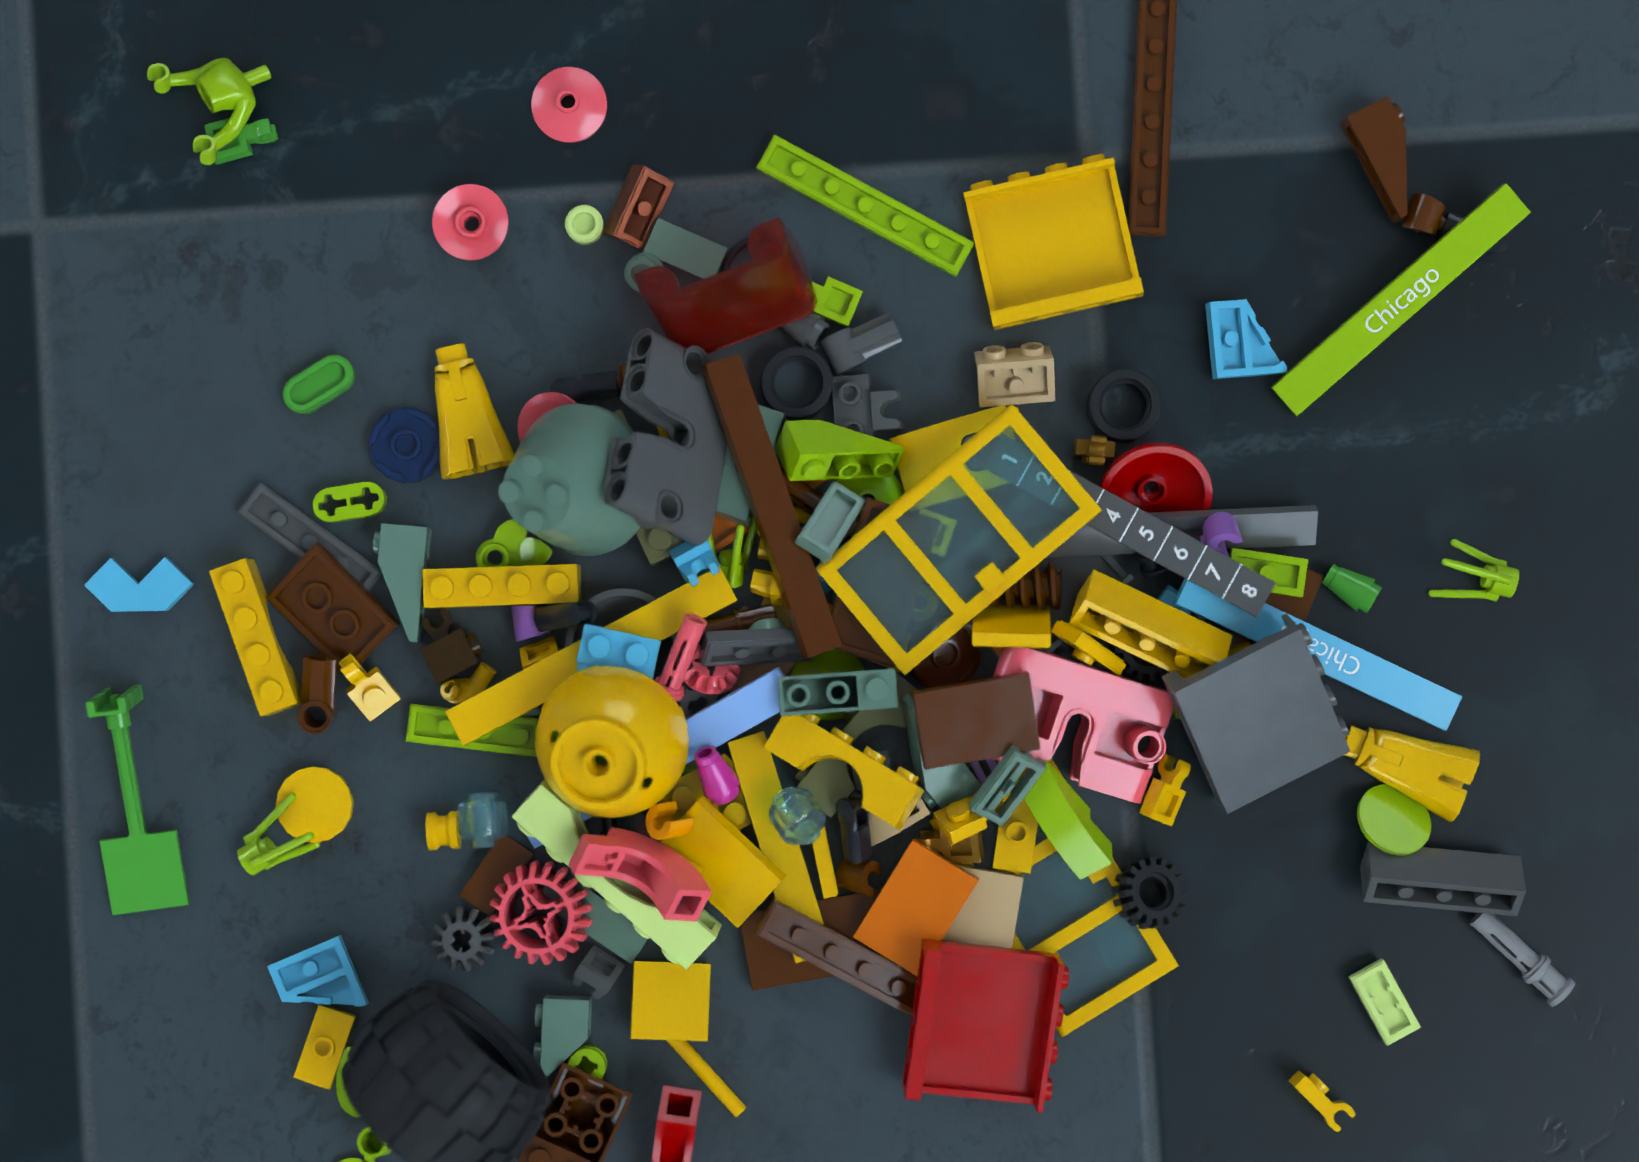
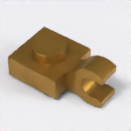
[1072,435,1116,466]
[915,827,985,863]

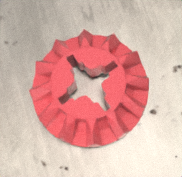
[683,644,741,694]

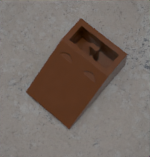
[518,1062,633,1162]

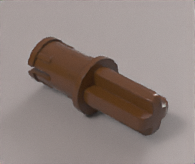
[702,604,777,638]

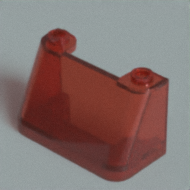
[634,218,817,355]

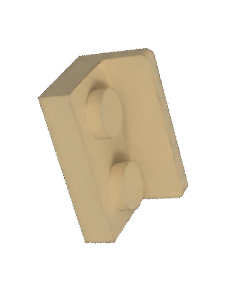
[974,342,1056,408]

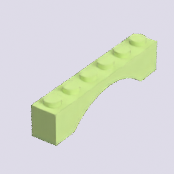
[512,778,722,969]

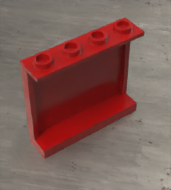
[901,939,1069,1113]

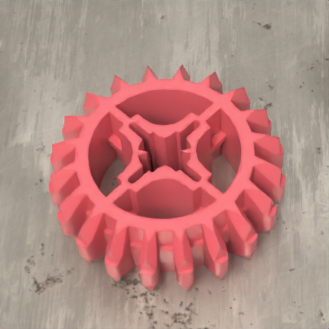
[489,860,593,965]

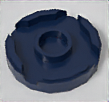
[368,407,440,483]

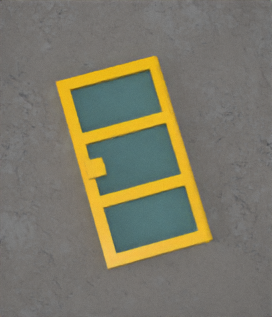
[815,403,1102,675]
[929,758,1179,1037]

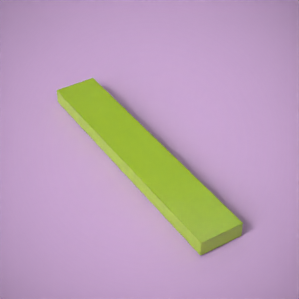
[756,134,974,278]

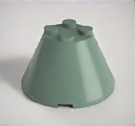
[498,403,640,556]

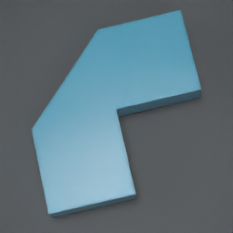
[84,557,195,612]

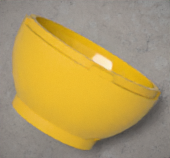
[535,665,689,818]

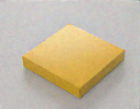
[972,604,1051,648]
[630,961,711,1042]

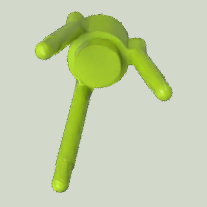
[707,516,758,588]
[1428,539,1519,602]
[237,793,320,876]

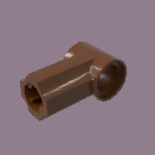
[297,654,338,735]

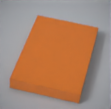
[853,838,979,976]

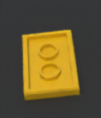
[660,796,787,928]

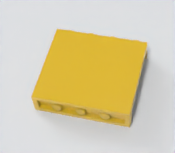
[963,154,1144,330]

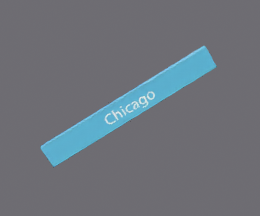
[1173,578,1462,731]

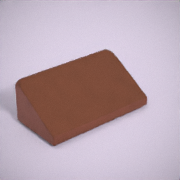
[603,165,675,251]

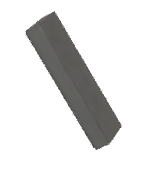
[699,628,814,666]

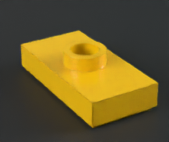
[1051,620,1126,676]
[992,793,1038,874]
[293,1004,357,1090]

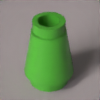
[1322,564,1382,613]

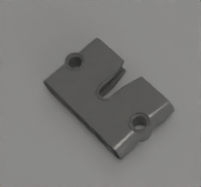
[603,328,728,545]

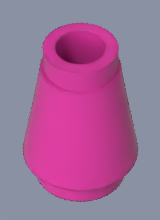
[694,746,740,805]

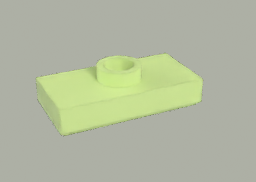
[1348,958,1421,1046]

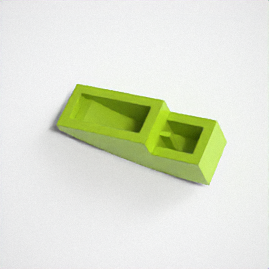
[1015,759,1112,880]

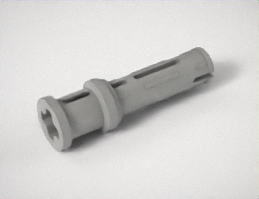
[1469,913,1576,1007]

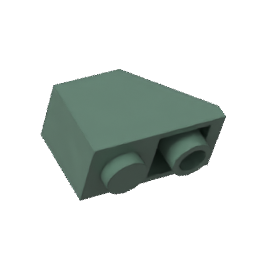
[533,994,592,1077]

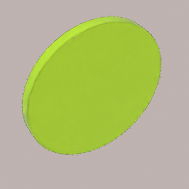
[1357,784,1431,856]

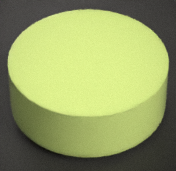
[565,205,604,245]

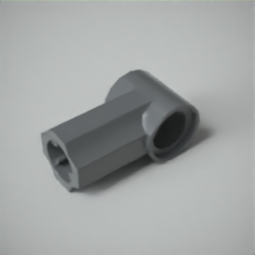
[820,312,902,376]

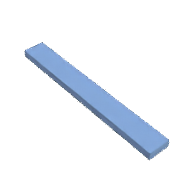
[526,666,785,849]

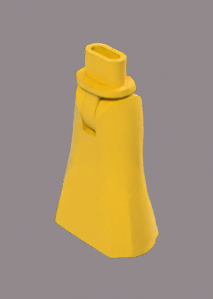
[434,343,514,479]
[1344,725,1480,823]

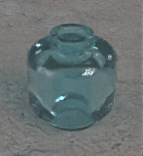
[768,787,826,845]
[458,792,508,848]

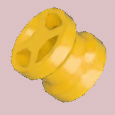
[425,811,462,851]

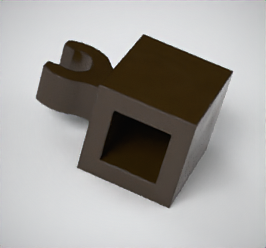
[420,608,484,684]

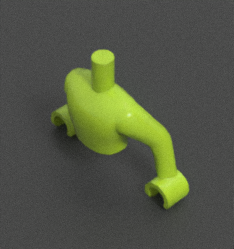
[147,58,271,165]

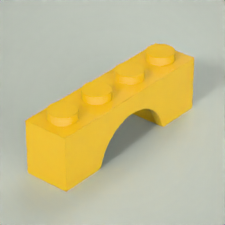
[209,558,301,716]
[423,564,582,609]
[763,714,925,831]

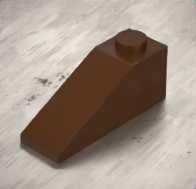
[1340,96,1408,224]

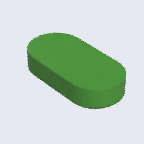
[283,355,355,414]

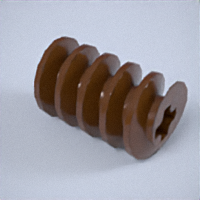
[983,559,1062,610]

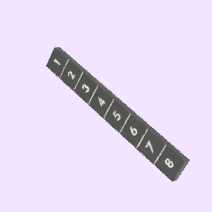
[983,434,1276,617]

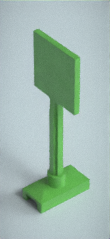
[86,684,190,915]

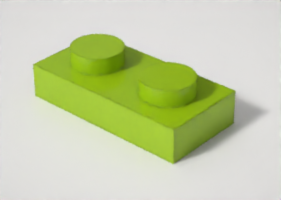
[1229,548,1309,598]

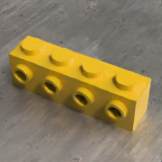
[1069,569,1232,679]

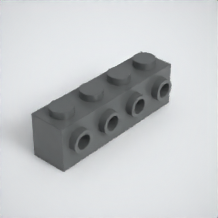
[1360,842,1526,916]

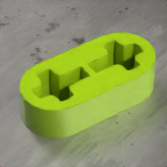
[313,482,387,523]

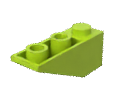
[775,420,904,481]

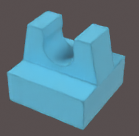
[669,540,721,586]

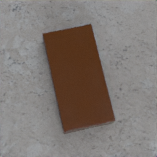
[459,831,535,917]

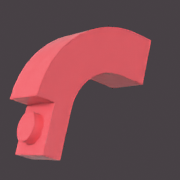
[568,827,712,922]

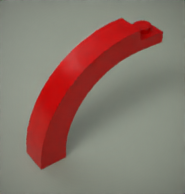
[651,1085,702,1162]

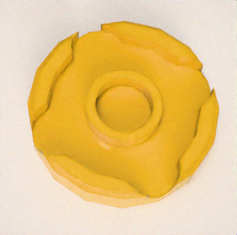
[276,766,354,843]

